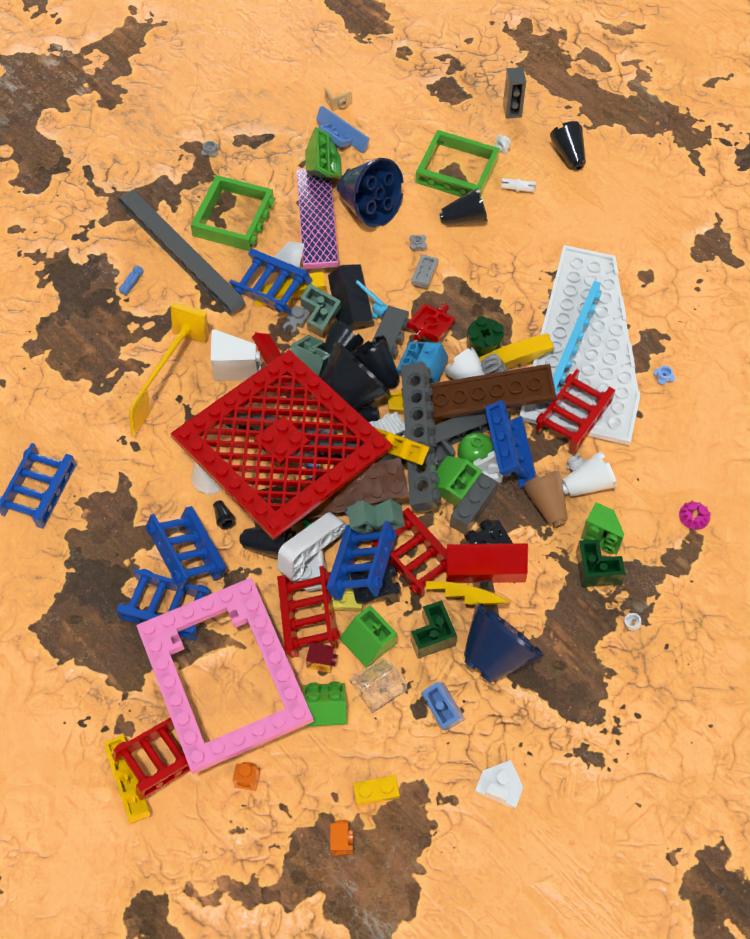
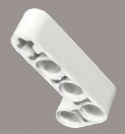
[277,512,346,581]

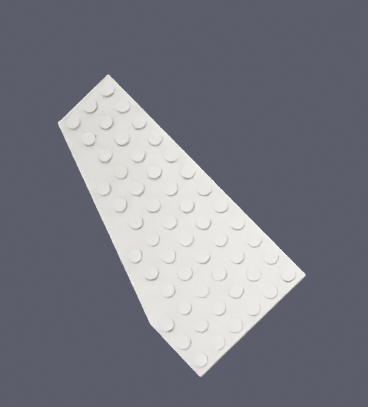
[520,245,640,446]

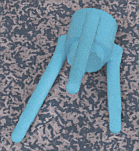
[356,280,388,320]

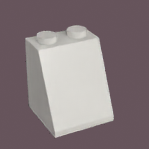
[210,330,262,381]

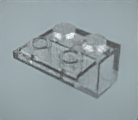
[349,658,407,714]

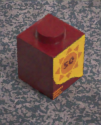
[306,642,338,673]

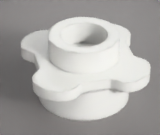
[494,135,511,154]
[566,455,587,471]

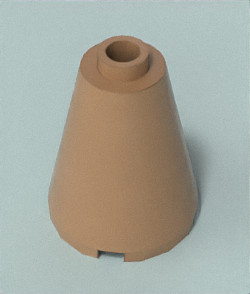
[524,471,568,528]

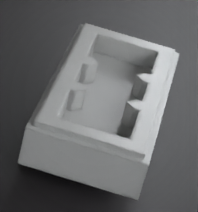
[411,254,439,289]

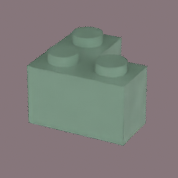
[301,284,341,338]
[290,335,330,378]
[347,499,405,534]

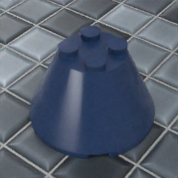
[337,158,404,228]
[464,602,544,683]

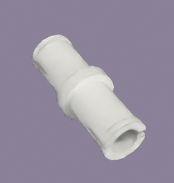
[501,178,536,193]

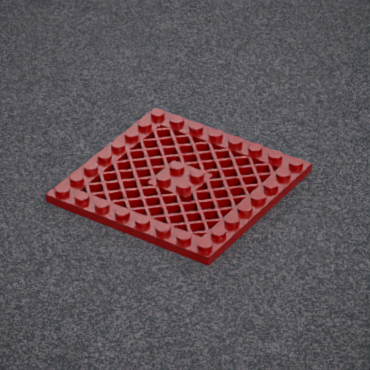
[170,350,393,540]

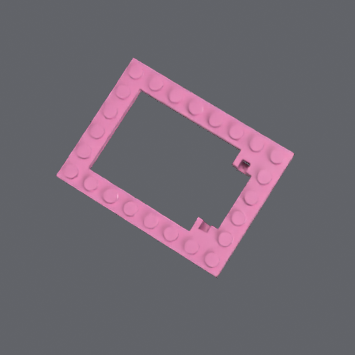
[136,577,314,774]

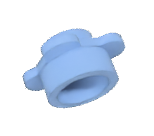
[654,366,675,385]

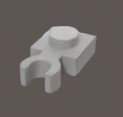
[283,305,311,336]

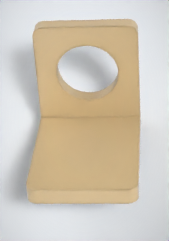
[324,87,352,111]

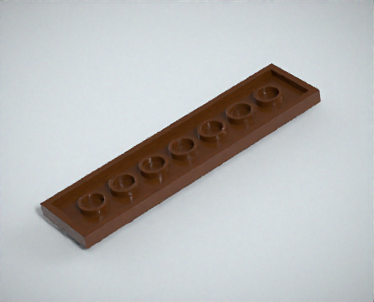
[401,364,557,420]
[254,457,409,527]

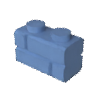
[421,681,465,730]

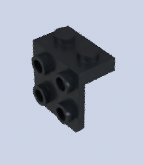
[460,519,513,544]
[350,560,402,604]

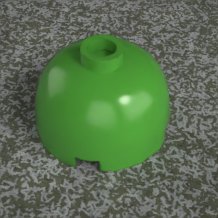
[457,432,495,464]

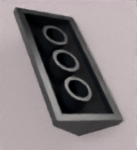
[328,264,374,329]

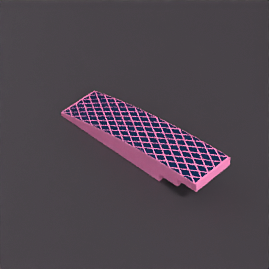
[297,169,339,269]

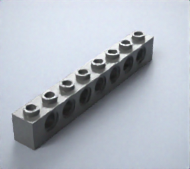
[401,361,441,512]

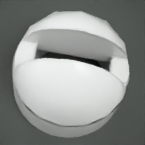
[624,613,641,631]

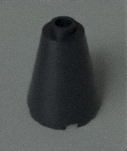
[550,121,586,170]
[439,188,488,225]
[322,321,364,354]
[353,335,400,388]
[239,525,296,558]

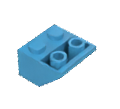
[397,342,448,384]

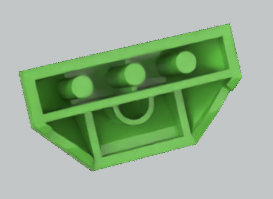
[305,127,342,179]

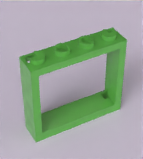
[415,130,500,197]
[190,175,276,251]

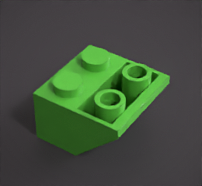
[427,456,483,507]
[581,502,625,555]
[340,605,397,668]
[303,681,347,727]

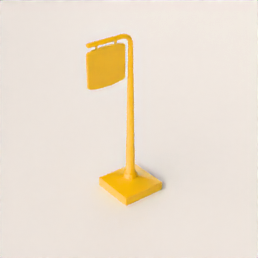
[129,302,208,437]

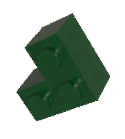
[576,539,625,587]
[410,600,457,658]

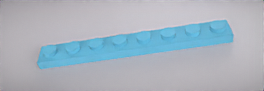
[545,281,602,404]

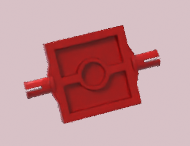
[407,303,456,343]

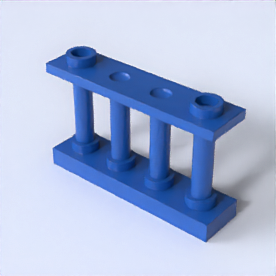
[229,248,313,315]
[485,400,537,489]
[0,443,77,529]
[145,506,227,590]
[326,521,396,600]
[116,568,211,641]

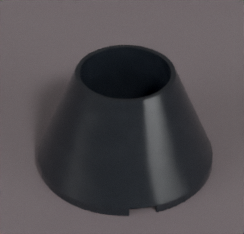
[321,341,391,410]

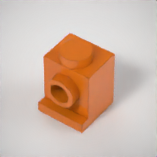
[232,762,260,791]
[330,820,353,856]

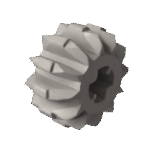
[481,353,508,375]

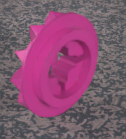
[679,500,711,530]

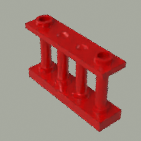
[536,369,616,453]
[371,508,447,598]
[277,566,340,658]
[113,717,190,800]

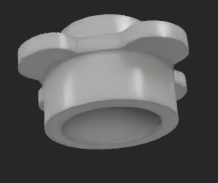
[201,141,219,157]
[409,235,427,251]

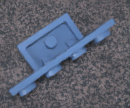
[316,106,370,153]

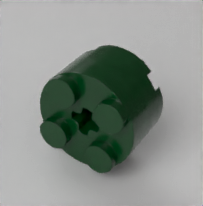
[466,316,504,357]

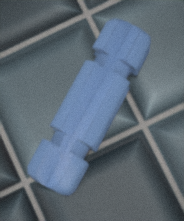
[119,265,144,295]

